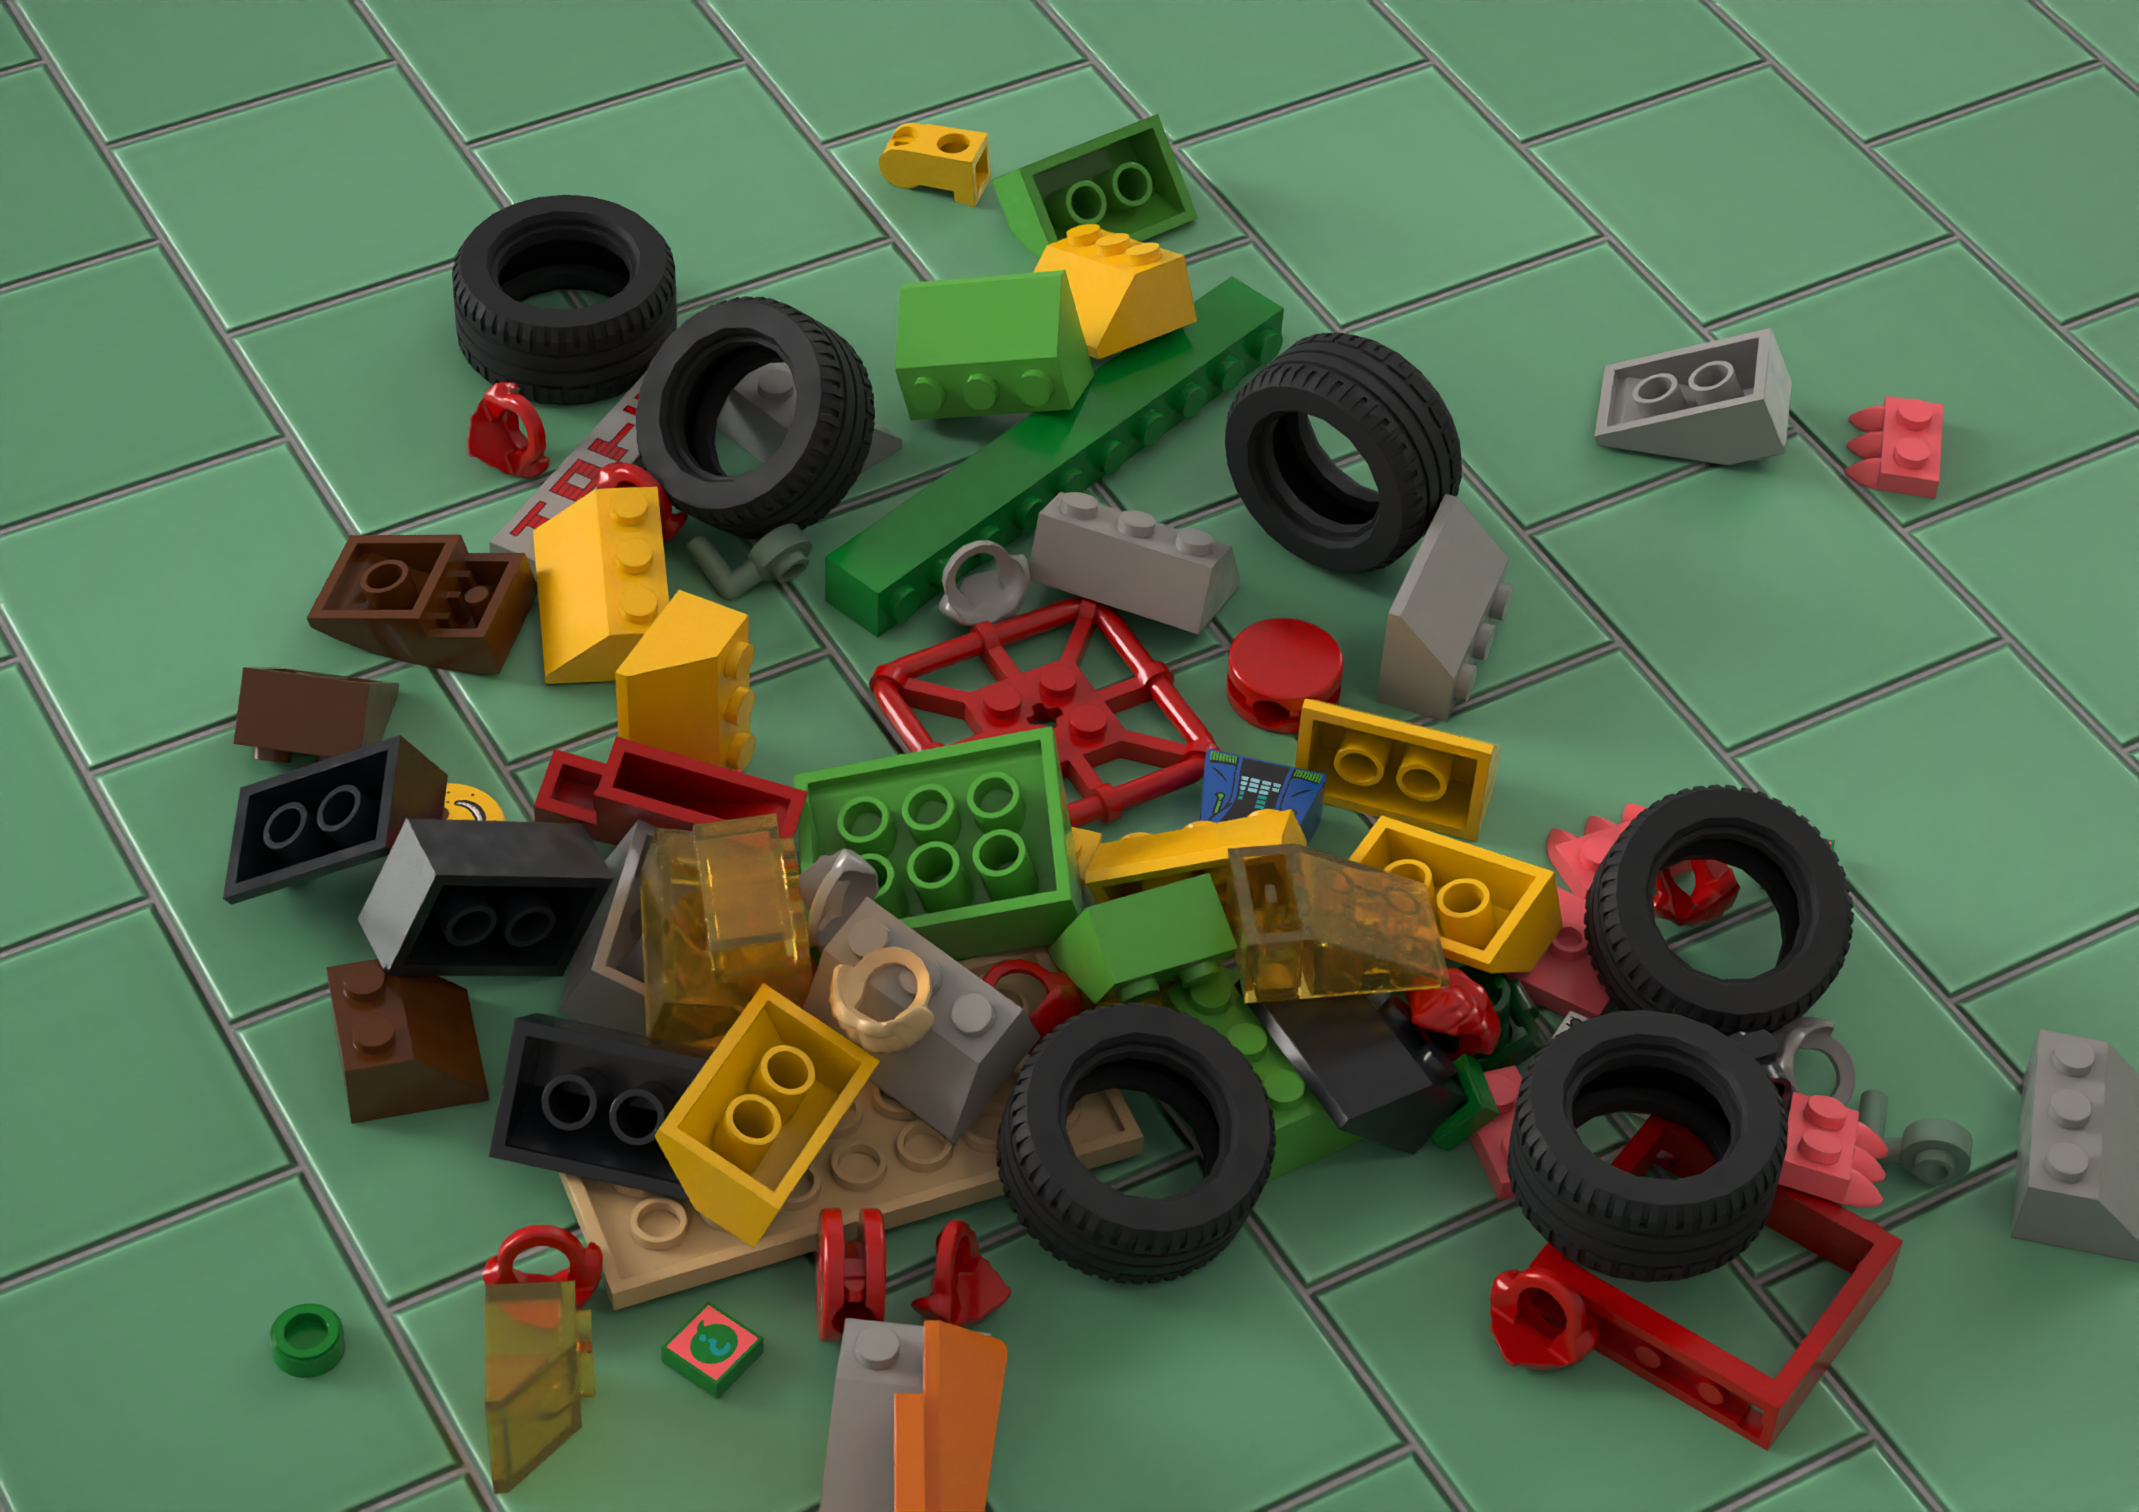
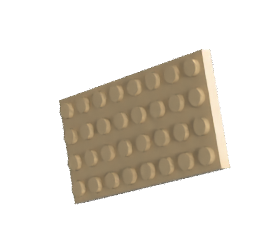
[558,945,1144,1311]

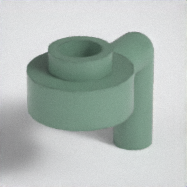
[686,523,812,600]
[1858,1090,1973,1185]

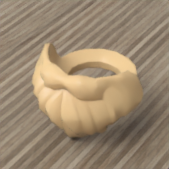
[829,946,934,1054]

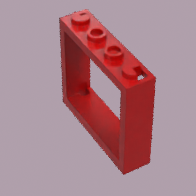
[1526,1115,1903,1451]

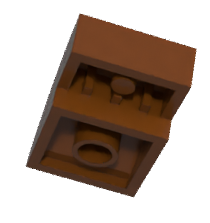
[307,535,538,674]

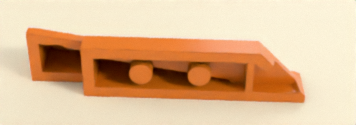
[893,1320,1008,1512]

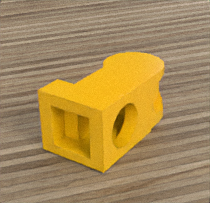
[878,123,991,207]

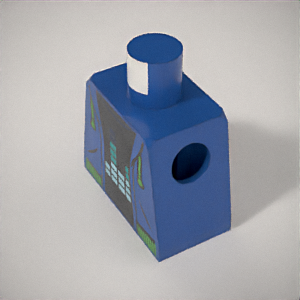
[1200,749,1327,846]

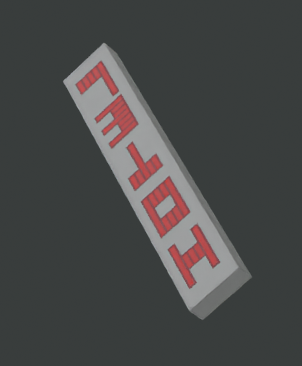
[489,371,647,576]

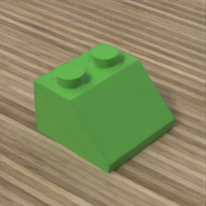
[1048,873,1238,1005]

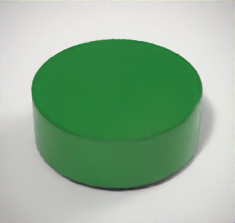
[270,1303,345,1378]

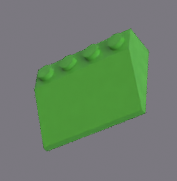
[794,726,1084,967]

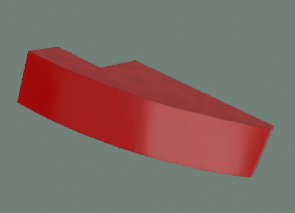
[534,736,808,859]

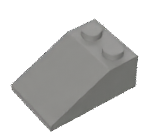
[1594,328,1792,465]
[819,1318,991,1512]

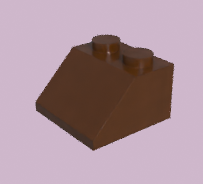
[233,667,399,763]
[326,959,489,1124]

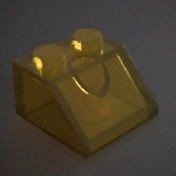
[485,1281,596,1494]

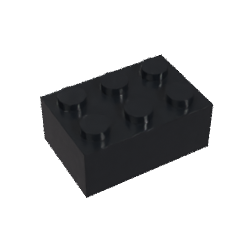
[358,818,614,976]

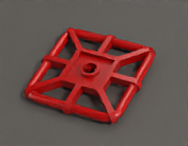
[869,597,1221,828]

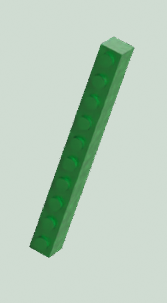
[825,276,1284,638]

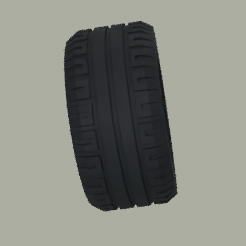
[452,195,677,406]
[636,296,875,540]
[1225,333,1462,573]
[1584,784,1854,1037]
[996,1002,1276,1285]
[1507,1010,1788,1282]

